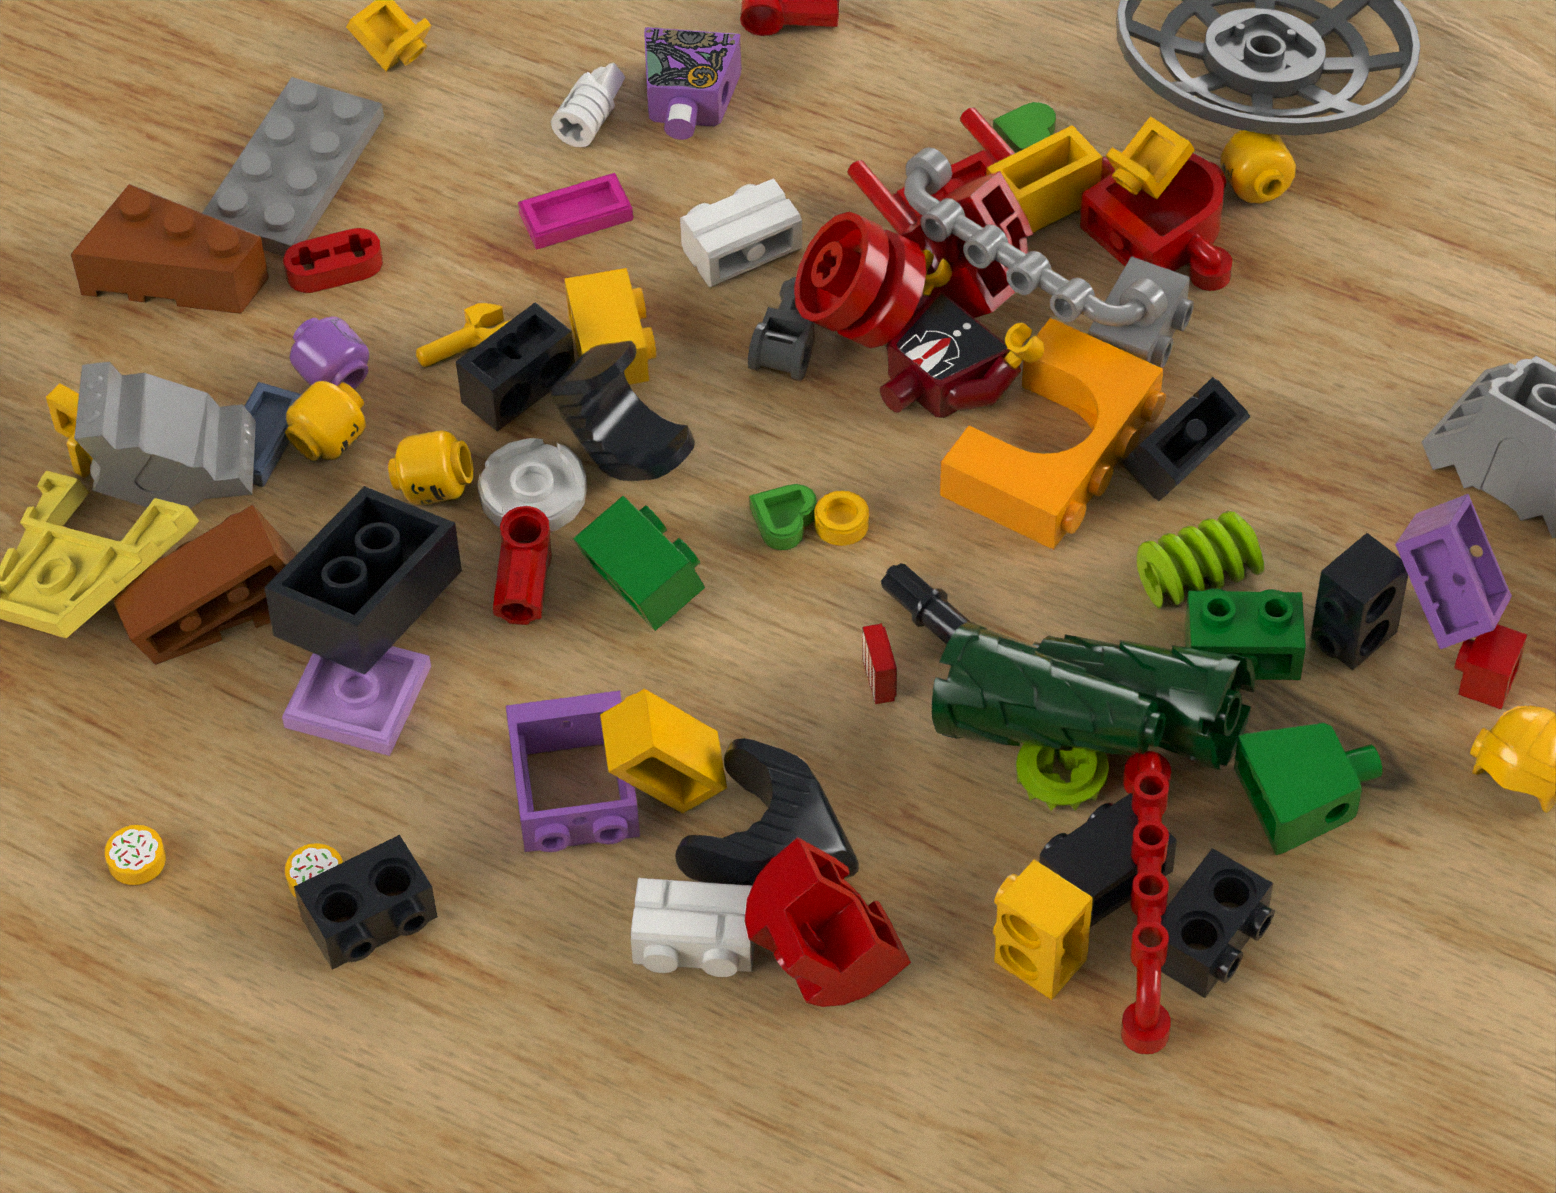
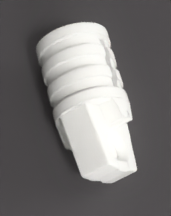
[551,63,625,147]

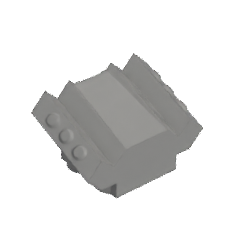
[1422,356,1556,539]
[74,362,256,509]

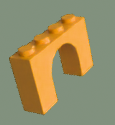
[940,317,1166,550]

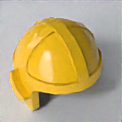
[1470,705,1556,813]

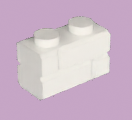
[680,178,802,287]
[631,878,754,977]

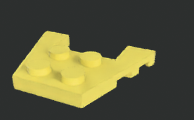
[0,471,199,638]

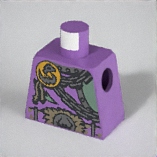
[644,27,742,140]

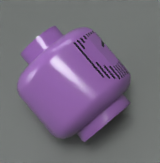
[289,316,369,389]

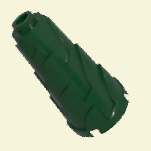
[931,622,1166,755]
[1032,634,1255,770]

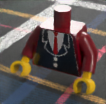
[879,250,1044,418]

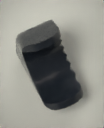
[551,341,695,481]
[675,738,859,886]

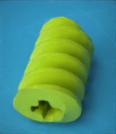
[1137,511,1264,609]

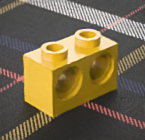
[993,859,1093,1000]

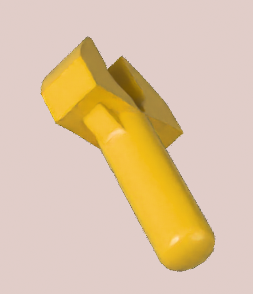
[416,303,511,367]

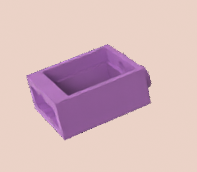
[1395,494,1512,649]
[506,690,640,852]

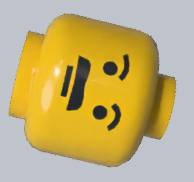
[1220,130,1296,204]
[285,381,366,461]
[388,430,473,505]

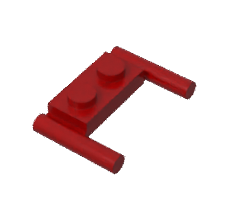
[847,107,1015,235]

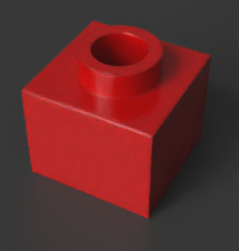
[1454,624,1528,710]

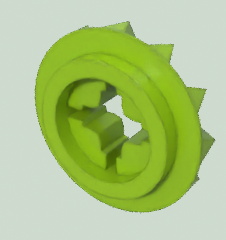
[1016,743,1109,811]

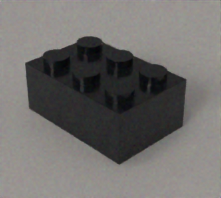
[264,486,462,675]

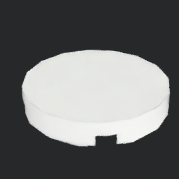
[477,438,587,532]

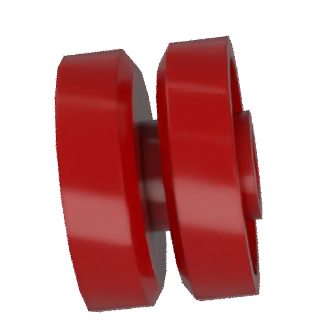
[794,211,926,349]

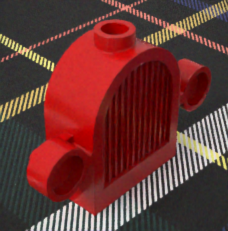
[1080,153,1233,291]

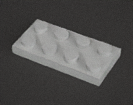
[202,77,384,256]

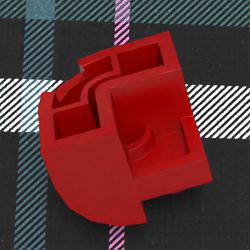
[900,171,1034,318]
[744,837,911,1007]

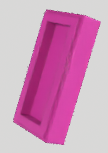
[518,173,633,250]

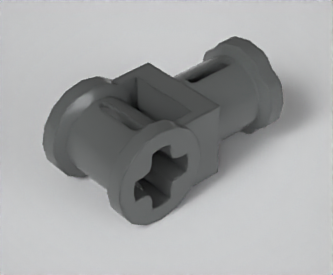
[748,277,815,381]

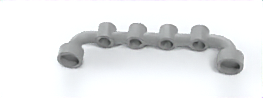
[904,147,1168,327]

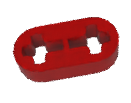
[283,228,383,293]

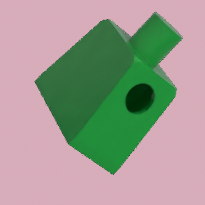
[1234,723,1383,855]

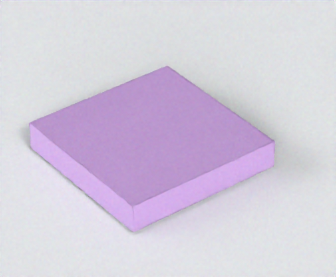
[282,646,431,756]

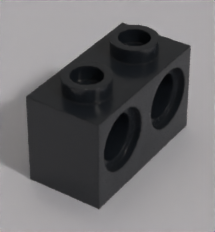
[456,302,575,432]
[1310,533,1408,670]
[294,835,438,970]
[1147,848,1275,998]

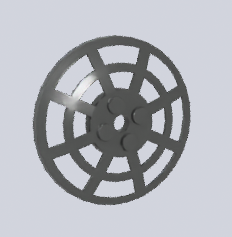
[1116,0,1420,136]

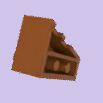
[71,184,269,314]
[112,504,297,665]

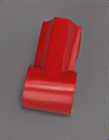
[740,0,839,36]
[493,506,552,625]

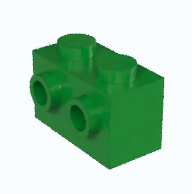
[573,496,705,631]
[1185,589,1306,680]

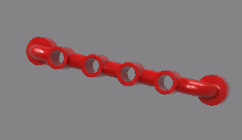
[1121,751,1171,1054]

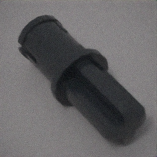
[881,563,975,645]

